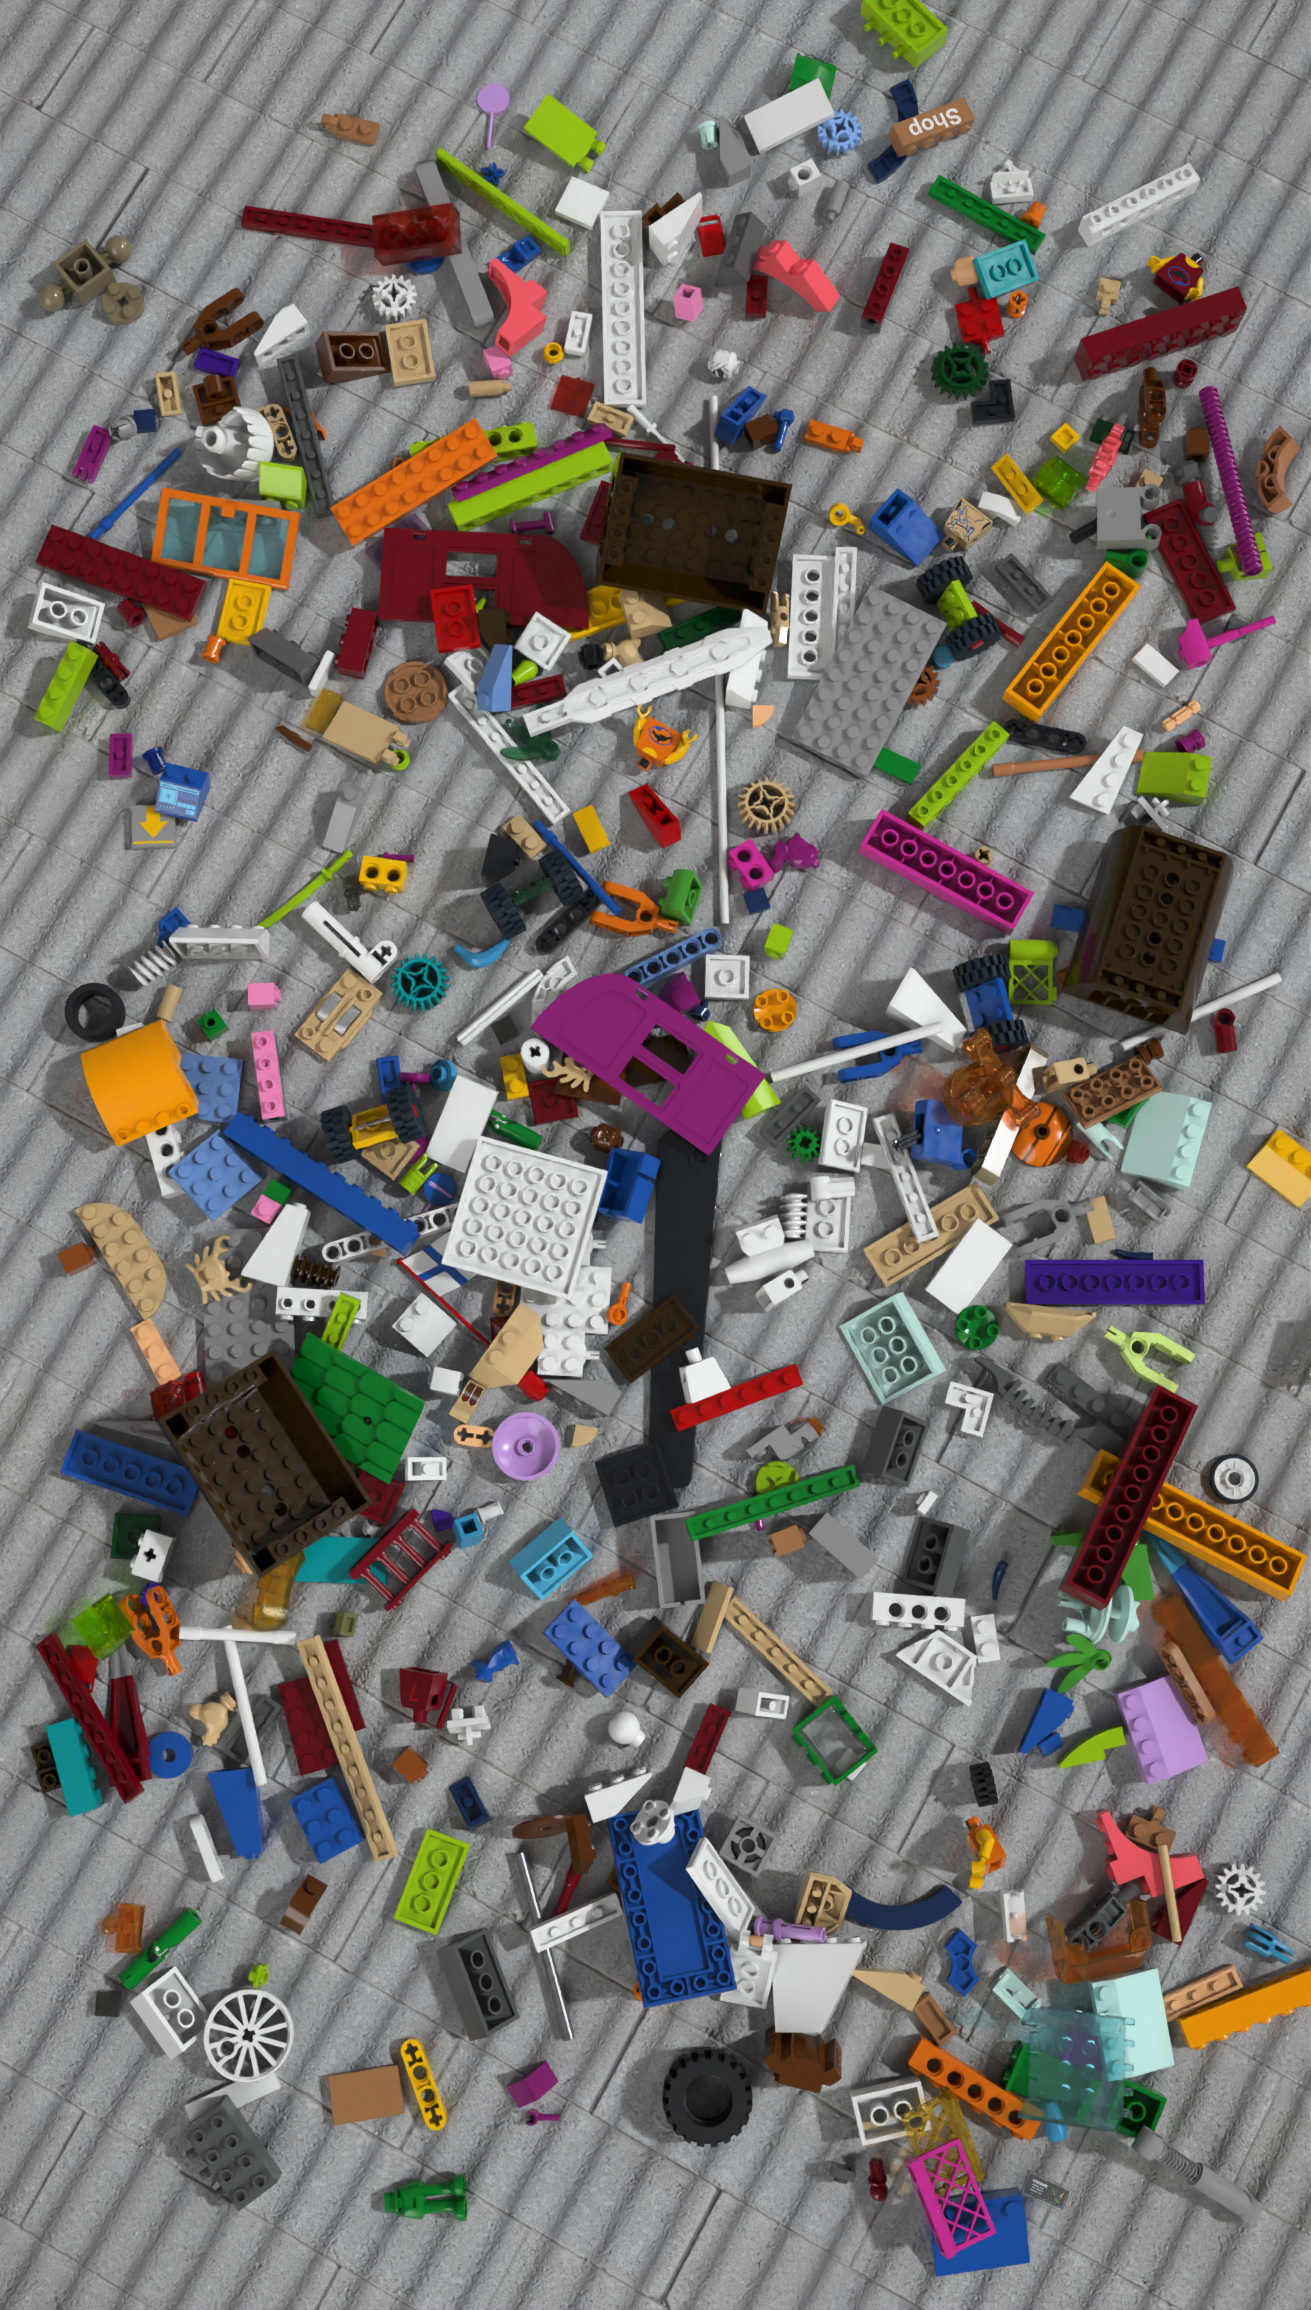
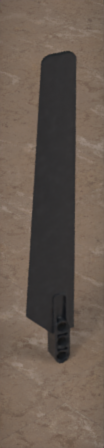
[649,1129,723,1488]

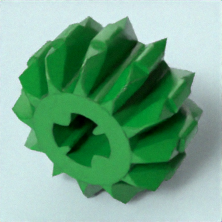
[786,1126,822,1163]

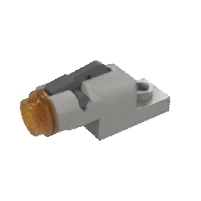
[745,1416,825,1460]

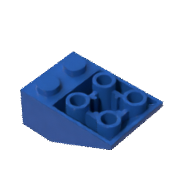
[869,488,944,568]

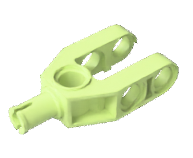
[1103,1325,1195,1393]

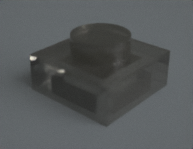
[95,1990,122,2017]

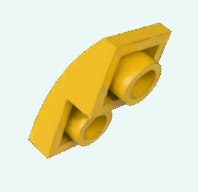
[573,804,611,854]

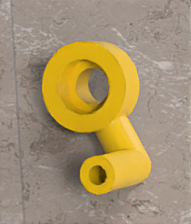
[828,502,865,534]

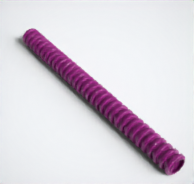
[1199,386,1263,576]

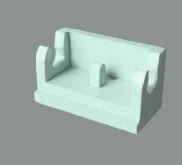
[989,1967,1041,2024]

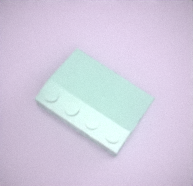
[1120,1091,1212,1191]
[839,1292,946,1405]
[1088,1967,1175,2081]

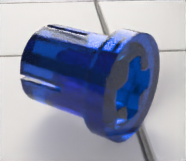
[142,747,166,775]

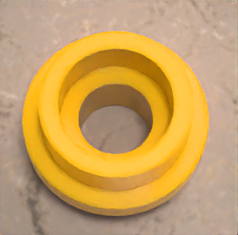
[543,342,564,364]

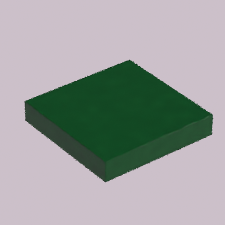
[110,1513,162,1560]

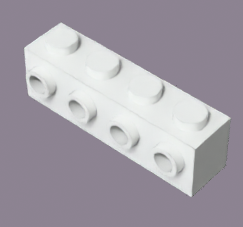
[275,1287,368,1325]

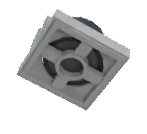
[717,1812,780,1878]

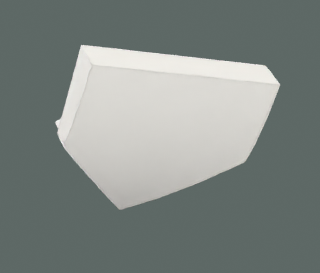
[989,159,1034,205]

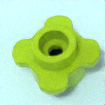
[249,1963,269,1989]

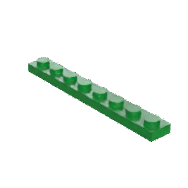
[684,1464,860,1542]

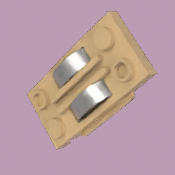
[294,968,384,1063]

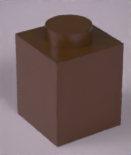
[744,414,778,451]
[1183,427,1210,463]

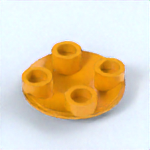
[753,989,797,1032]

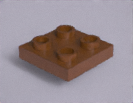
[192,374,241,427]

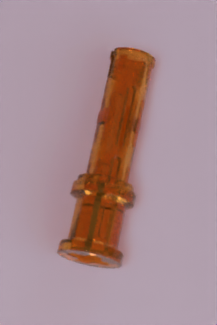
[567,1570,637,1607]

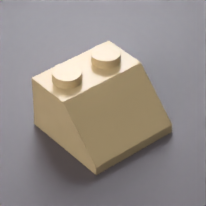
[619,590,672,640]

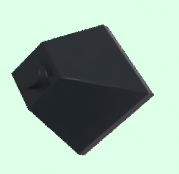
[481,834,521,888]

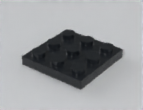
[594,1441,680,1527]

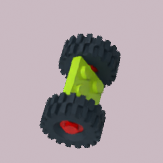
[915,556,1003,661]

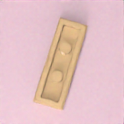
[690,1581,734,1654]

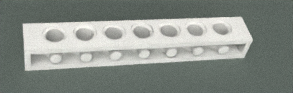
[116,1022,186,1199]

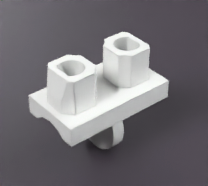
[1131,796,1170,831]
[447,1705,491,1746]

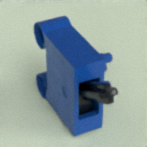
[892,1099,981,1171]

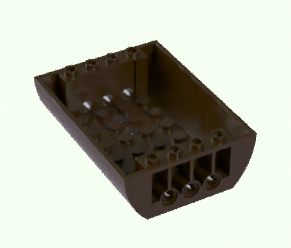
[596,451,792,615]
[1061,825,1234,1035]
[156,1349,373,1580]

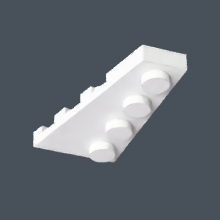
[1068,726,1144,815]

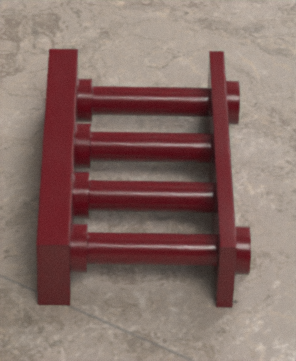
[348,1505,452,1612]

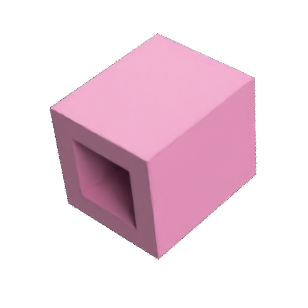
[673,284,703,322]
[483,345,513,380]
[248,983,281,1010]
[251,1194,284,1227]

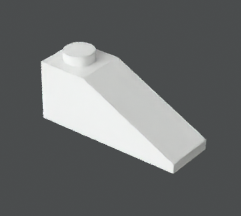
[254,304,310,367]

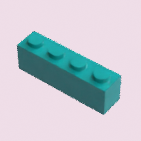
[46,1717,103,1817]

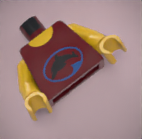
[1145,253,1204,305]

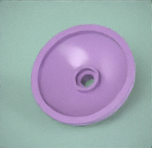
[492,1412,560,1481]

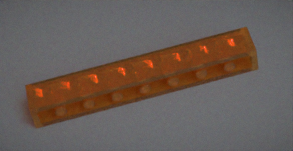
[1150,1593,1280,1768]

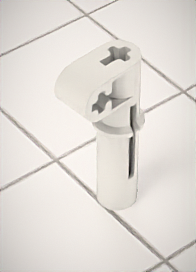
[302,901,398,984]

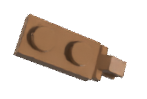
[321,114,380,146]

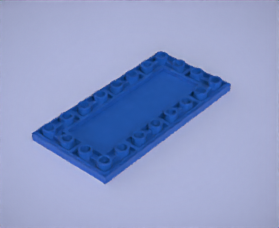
[606,1804,737,2009]

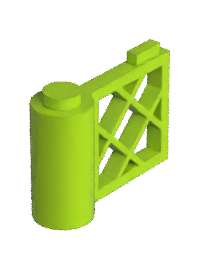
[1007,939,1058,1005]

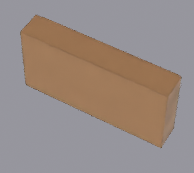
[913,1991,958,2046]

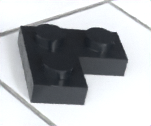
[970,379,1015,425]

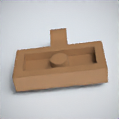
[1123,1805,1176,1854]

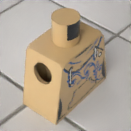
[942,498,993,552]

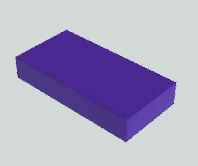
[193,347,241,379]

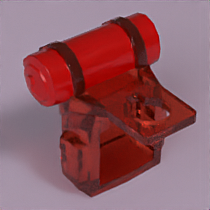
[150,1371,206,1422]

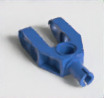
[832,1030,923,1083]

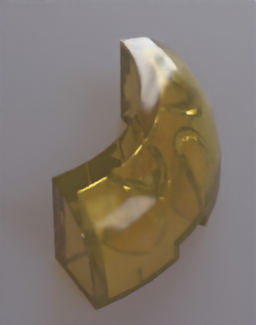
[252,1551,306,1632]

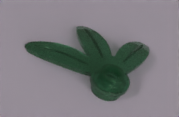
[500,704,560,762]

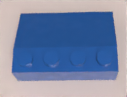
[928,2187,1030,2277]

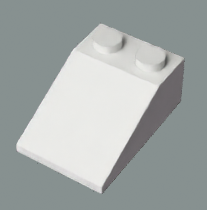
[649,192,702,267]
[27,582,105,645]

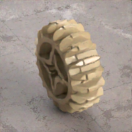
[737,776,795,835]

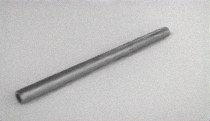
[514,1851,575,2041]

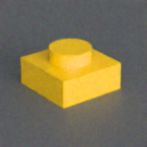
[1050,423,1081,454]

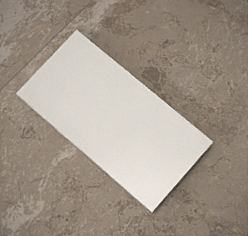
[744,78,835,154]
[426,1074,499,1173]
[924,1218,1013,1315]
[686,1837,755,1942]

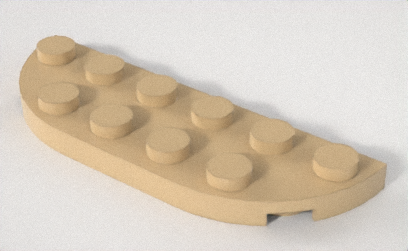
[75,1203,167,1321]

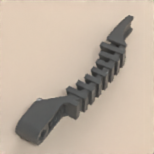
[974,1355,1126,1458]

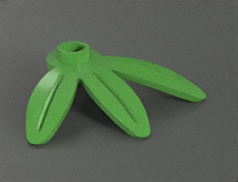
[1046,1634,1112,1694]

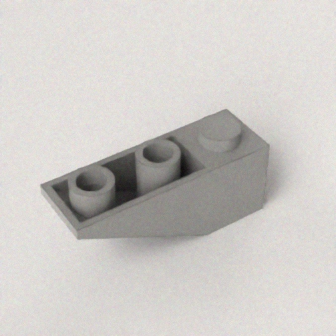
[550,1379,622,1418]

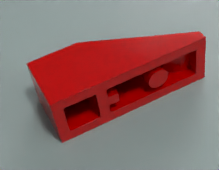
[628,784,681,848]

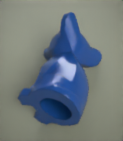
[471,1639,520,1683]

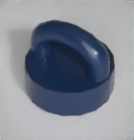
[688,1000,711,1022]

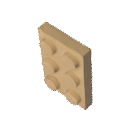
[385,319,436,387]

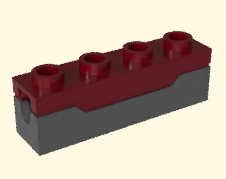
[860,242,910,334]

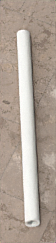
[1120,972,1282,1052]
[771,1022,943,1082]

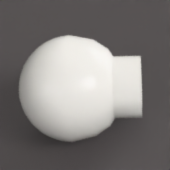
[608,1712,645,1749]

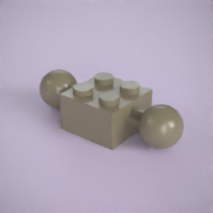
[38,235,132,312]

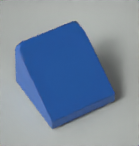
[1036,1731,1063,1757]

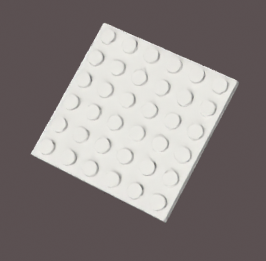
[441,1135,608,1300]

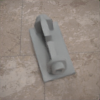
[1126,1181,1174,1224]

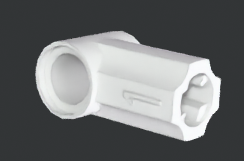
[810,1176,855,1202]

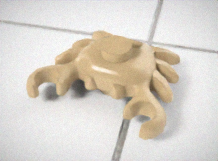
[541,1057,594,1092]
[184,1235,253,1304]

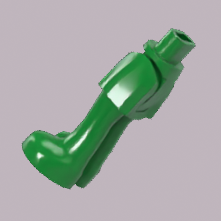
[384,2173,467,2221]

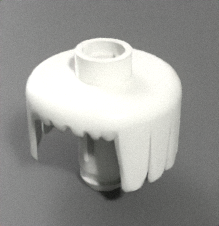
[194,407,274,481]

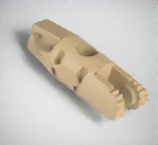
[770,592,790,648]

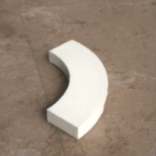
[532,956,578,1040]

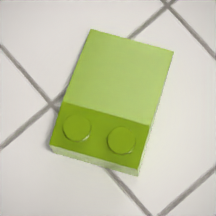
[1136,752,1212,806]

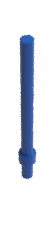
[88,448,182,540]
[533,820,622,916]

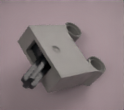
[1069,484,1162,551]

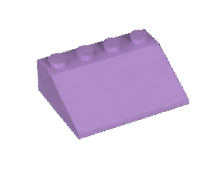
[1112,1674,1209,1785]

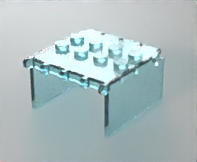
[1018,2006,1135,2133]

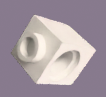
[788,158,822,197]

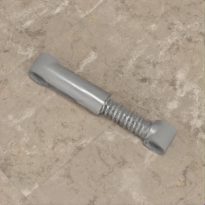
[1131,2125,1264,2225]

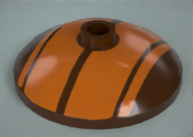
[1011,1102,1073,1167]

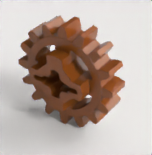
[906,666,940,707]

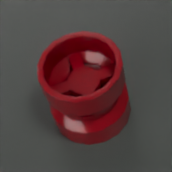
[1172,359,1198,389]

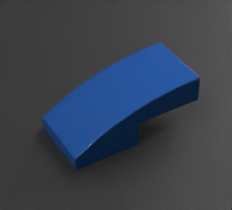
[496,235,541,273]

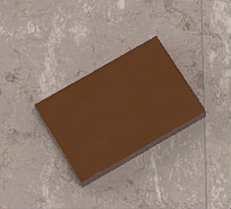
[555,1052,628,1107]

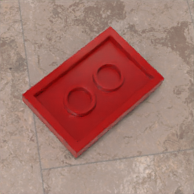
[430,584,481,654]

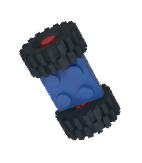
[953,954,1029,1057]

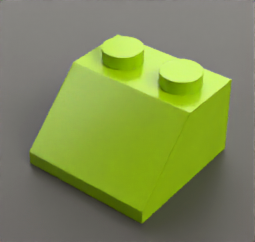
[259,461,308,510]

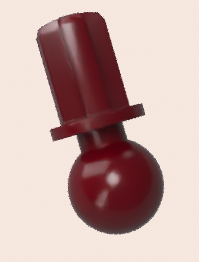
[868,2157,888,2201]

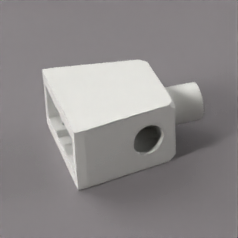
[679,1347,731,1404]

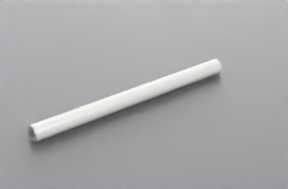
[221,1625,268,1787]

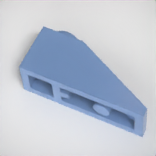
[477,644,512,712]

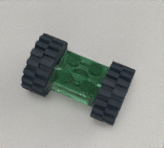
[480,849,585,941]

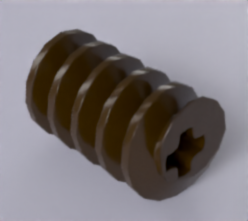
[291,1254,341,1290]

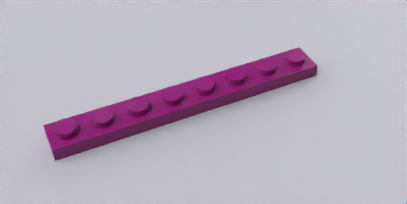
[451,423,613,502]

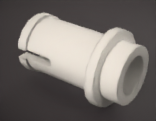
[474,1500,504,1524]

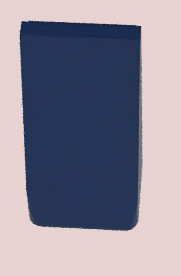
[449,1776,492,1831]

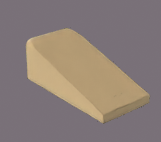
[155,371,182,417]

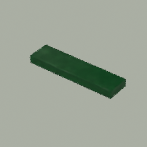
[657,606,742,652]

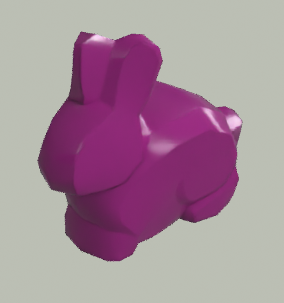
[768,832,819,873]

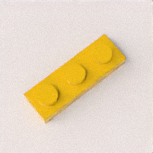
[991,453,1044,515]

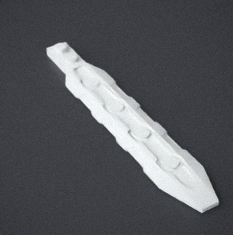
[523,627,773,737]

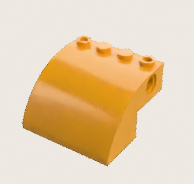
[80,1019,199,1147]

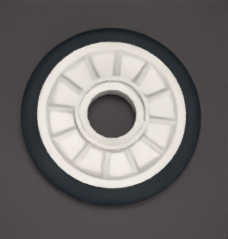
[1209,1454,1259,1504]

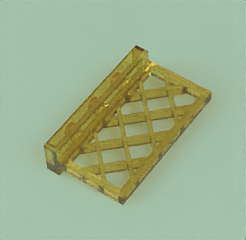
[900,2086,986,2199]

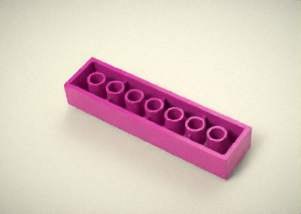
[858,809,1034,936]

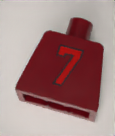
[399,1667,448,1723]

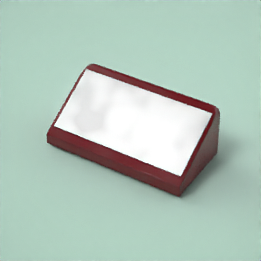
[426,1680,458,1729]

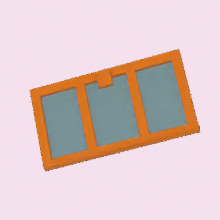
[151,487,301,591]

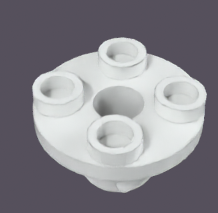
[630,1800,675,1845]

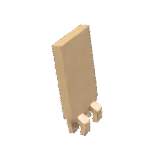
[322,701,411,767]

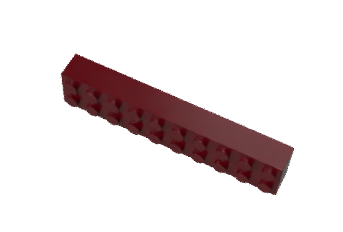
[1058,1384,1198,1611]

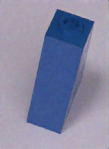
[208,1767,265,1859]

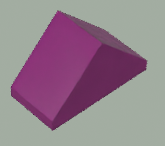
[506,2060,559,2108]

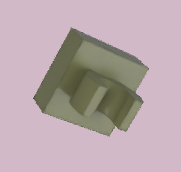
[329,1610,359,1637]

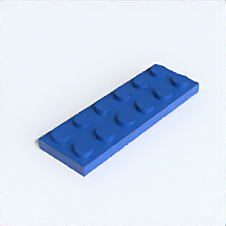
[60,1430,199,1517]

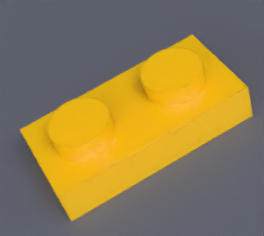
[499,1053,530,1101]

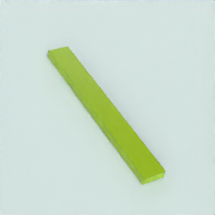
[436,147,570,257]

